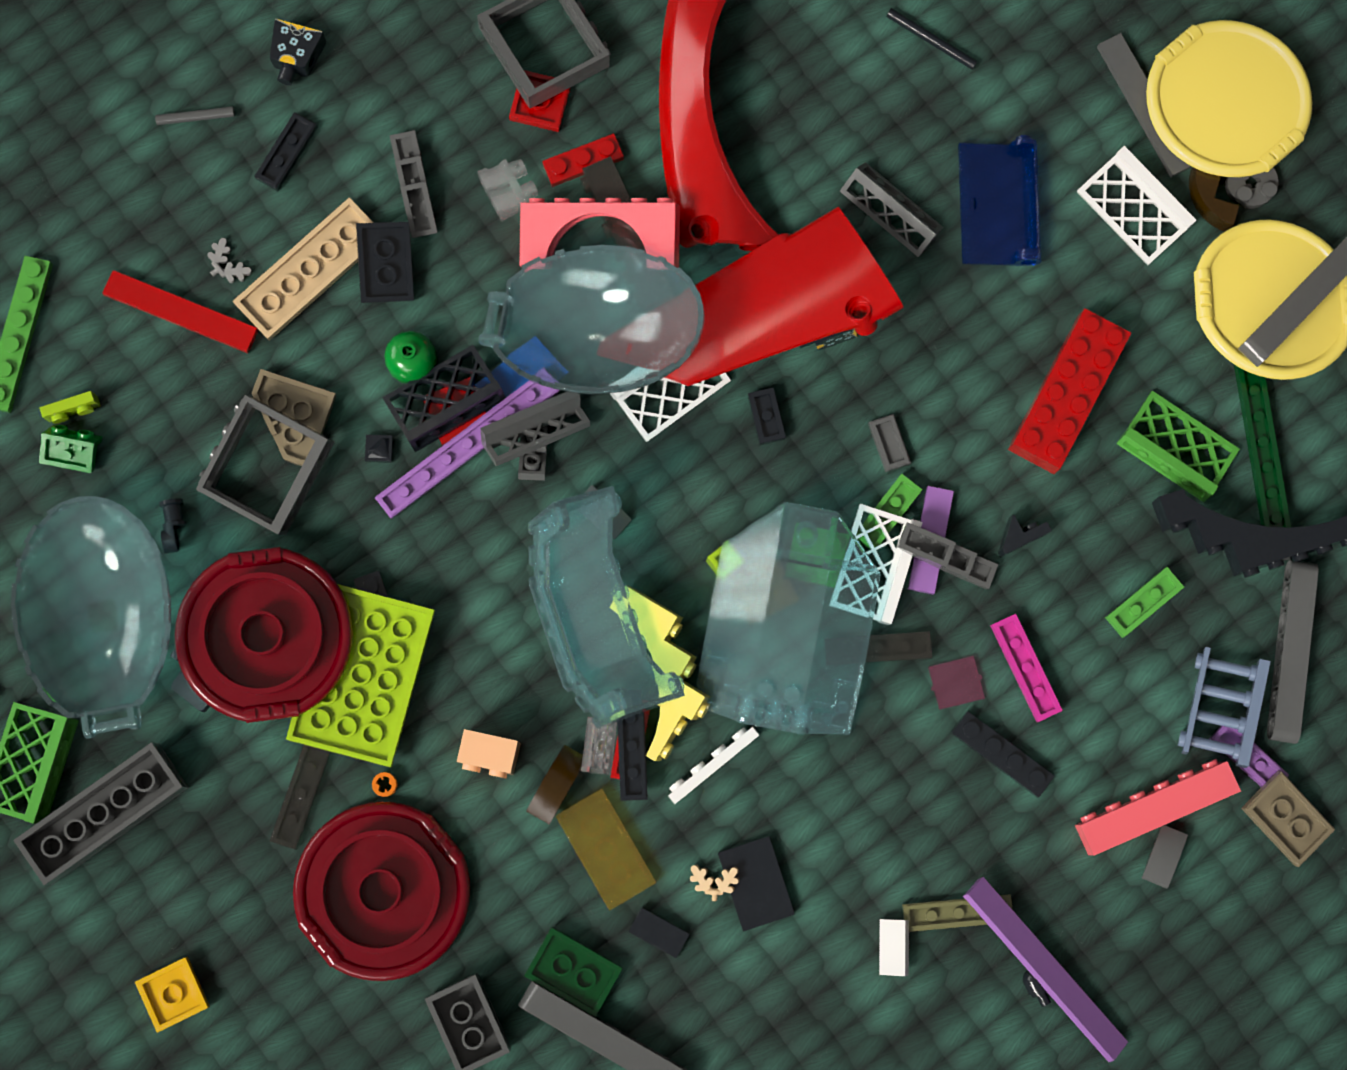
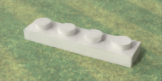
[668,727,759,804]

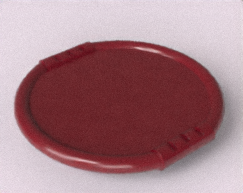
[175,547,353,723]
[293,802,470,981]

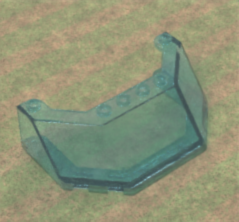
[528,486,685,729]

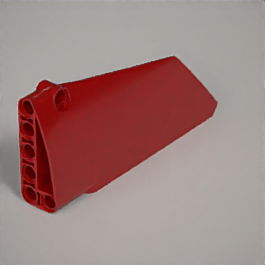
[597,207,904,386]

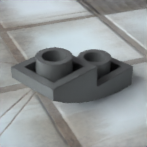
[518,426,548,481]
[1141,825,1188,889]

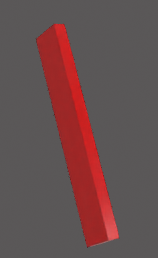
[102,270,259,353]

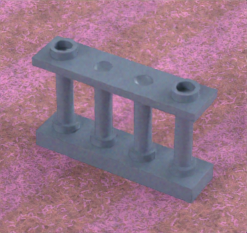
[1178,647,1271,768]

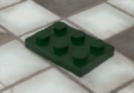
[524,927,623,1017]

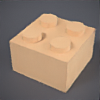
[457,729,521,779]

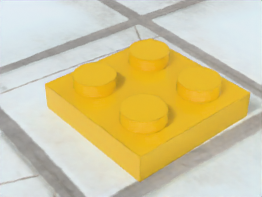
[135,957,210,1033]

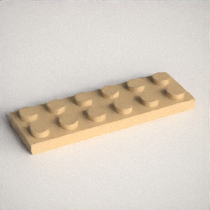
[233,198,373,341]

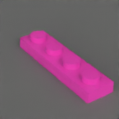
[990,614,1063,722]

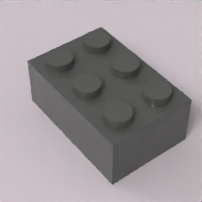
[425,973,512,1070]

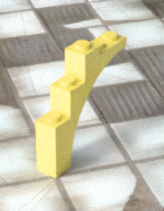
[610,584,710,761]

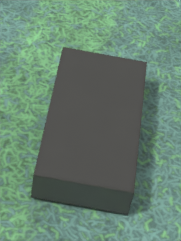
[868,414,911,473]

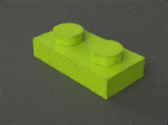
[39,391,101,424]

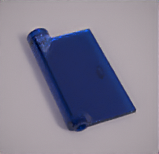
[958,135,1042,266]

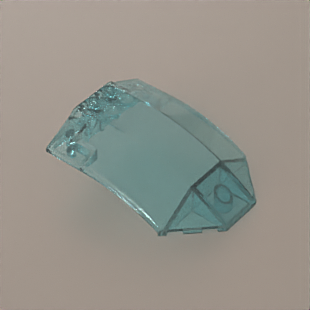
[695,502,880,735]

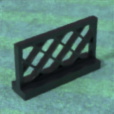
[382,345,506,452]

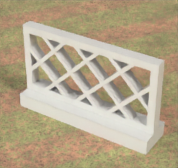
[1077,146,1196,265]
[609,369,731,442]
[828,504,923,625]

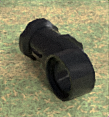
[159,498,187,554]

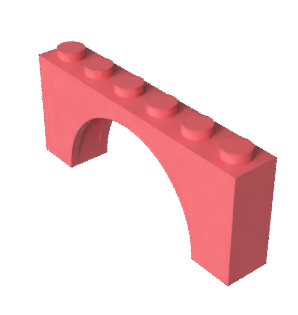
[520,198,680,269]

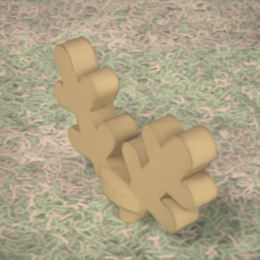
[690,865,740,901]

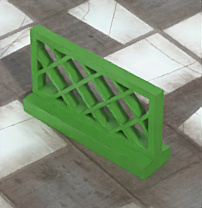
[1116,391,1240,502]
[0,702,79,824]

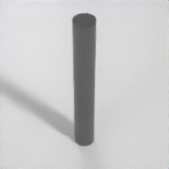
[155,106,235,125]

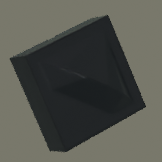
[365,435,393,463]

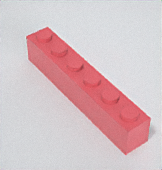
[1075,759,1241,855]

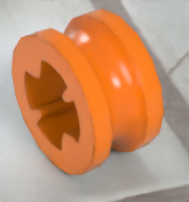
[372,772,398,797]

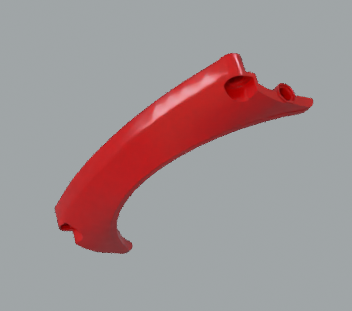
[659,0,779,251]

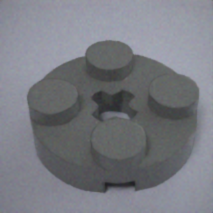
[1224,167,1278,209]

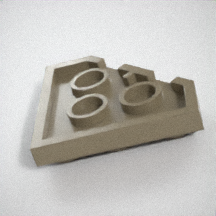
[252,369,337,466]

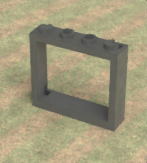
[477,0,611,109]
[196,395,335,535]

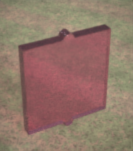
[928,656,985,710]

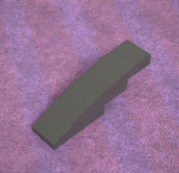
[389,130,437,238]
[897,522,998,590]

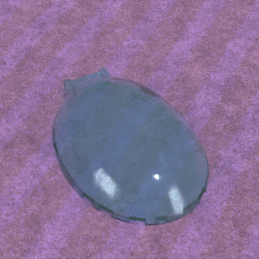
[478,245,705,394]
[11,496,171,739]

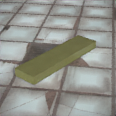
[902,894,1012,932]

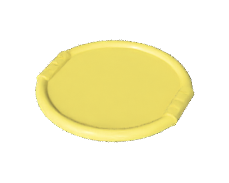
[1146,20,1313,177]
[1194,220,1347,380]

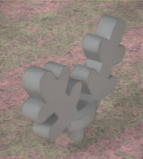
[208,238,252,283]

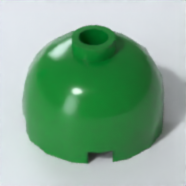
[384,330,438,384]

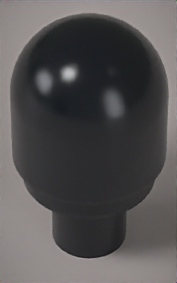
[1022,970,1051,1007]

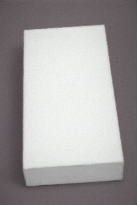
[880,919,909,976]

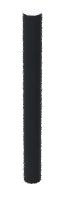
[886,8,978,70]

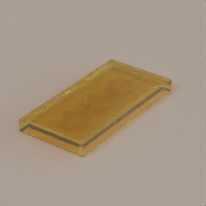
[556,789,656,911]

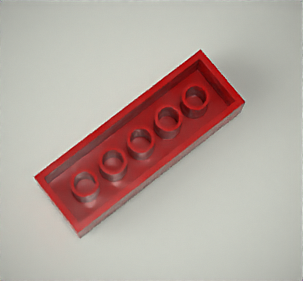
[1008,308,1131,474]

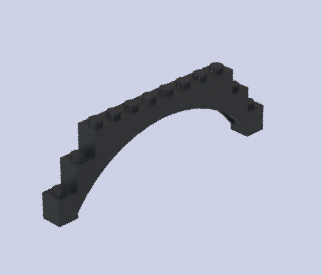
[1152,489,1347,578]

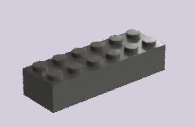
[13,742,190,886]

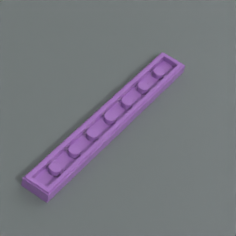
[375,369,560,519]
[963,877,1128,1062]

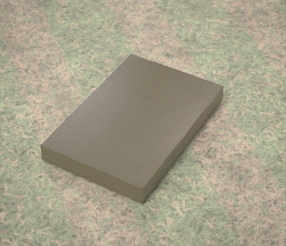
[1241,771,1335,867]

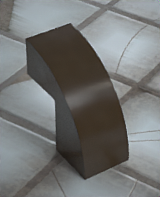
[1189,167,1239,232]
[526,745,588,825]

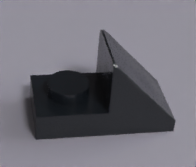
[998,515,1052,557]

